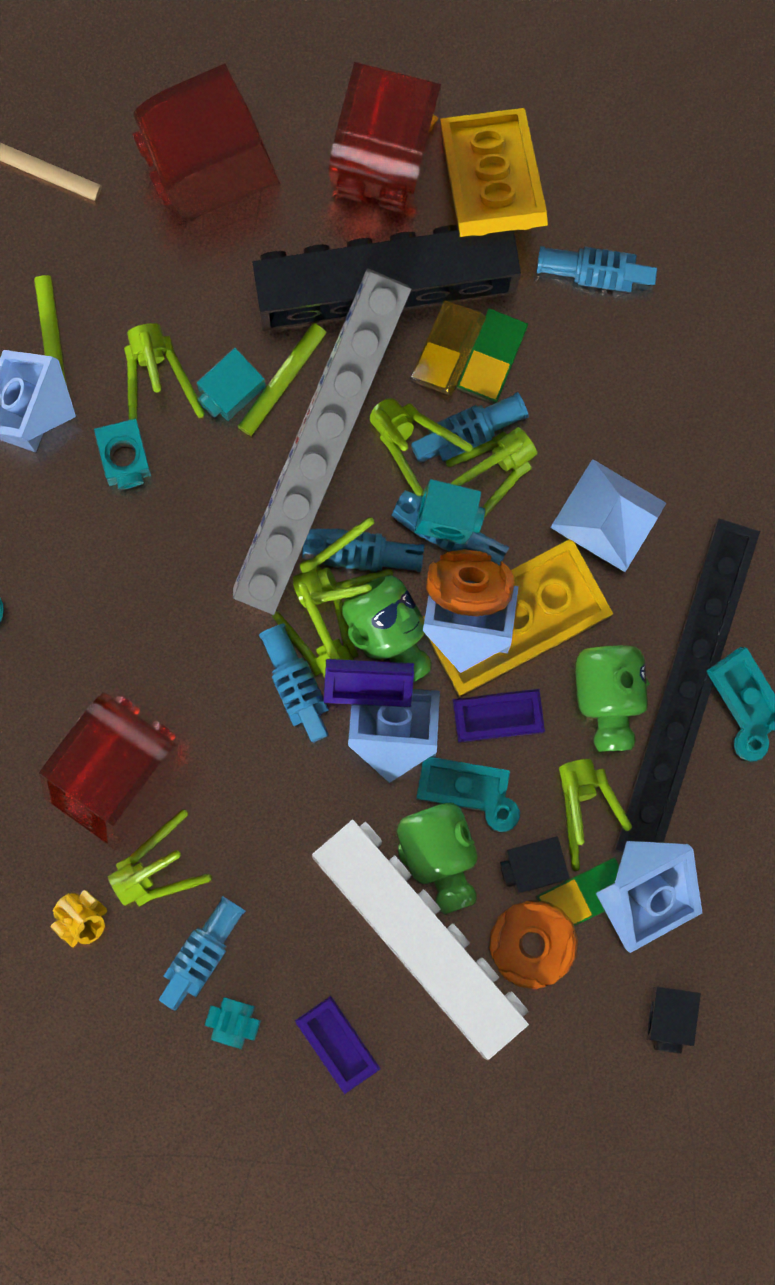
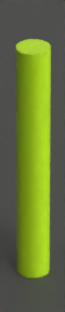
[34,275,66,382]
[238,323,327,436]

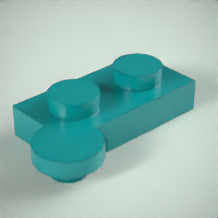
[706,647,775,761]
[416,757,520,832]

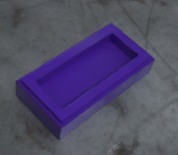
[324,659,414,707]
[452,689,545,743]
[295,996,381,1094]

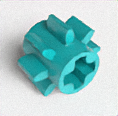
[204,997,261,1049]

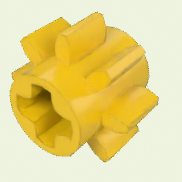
[50,890,108,948]

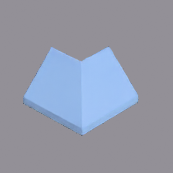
[0,350,76,453]
[550,459,666,572]
[423,581,519,673]
[348,689,440,783]
[596,841,702,953]

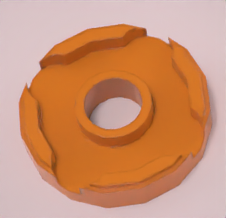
[426,549,514,617]
[489,900,578,989]

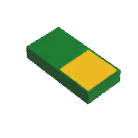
[456,308,528,404]
[535,857,619,926]

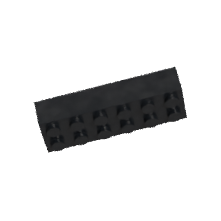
[252,225,521,331]

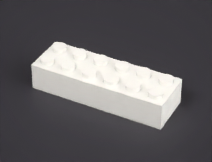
[312,819,529,1060]

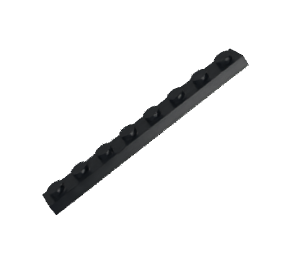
[614,518,760,853]

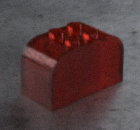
[328,62,441,212]
[132,63,280,217]
[39,692,178,850]

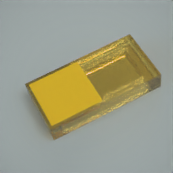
[410,301,486,395]

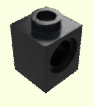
[500,836,570,894]
[646,987,701,1053]

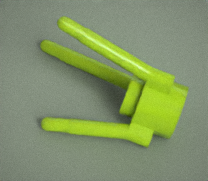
[124,323,205,420]
[370,398,473,496]
[446,427,537,518]
[293,517,393,608]
[272,583,359,679]
[559,759,632,871]
[108,809,212,907]

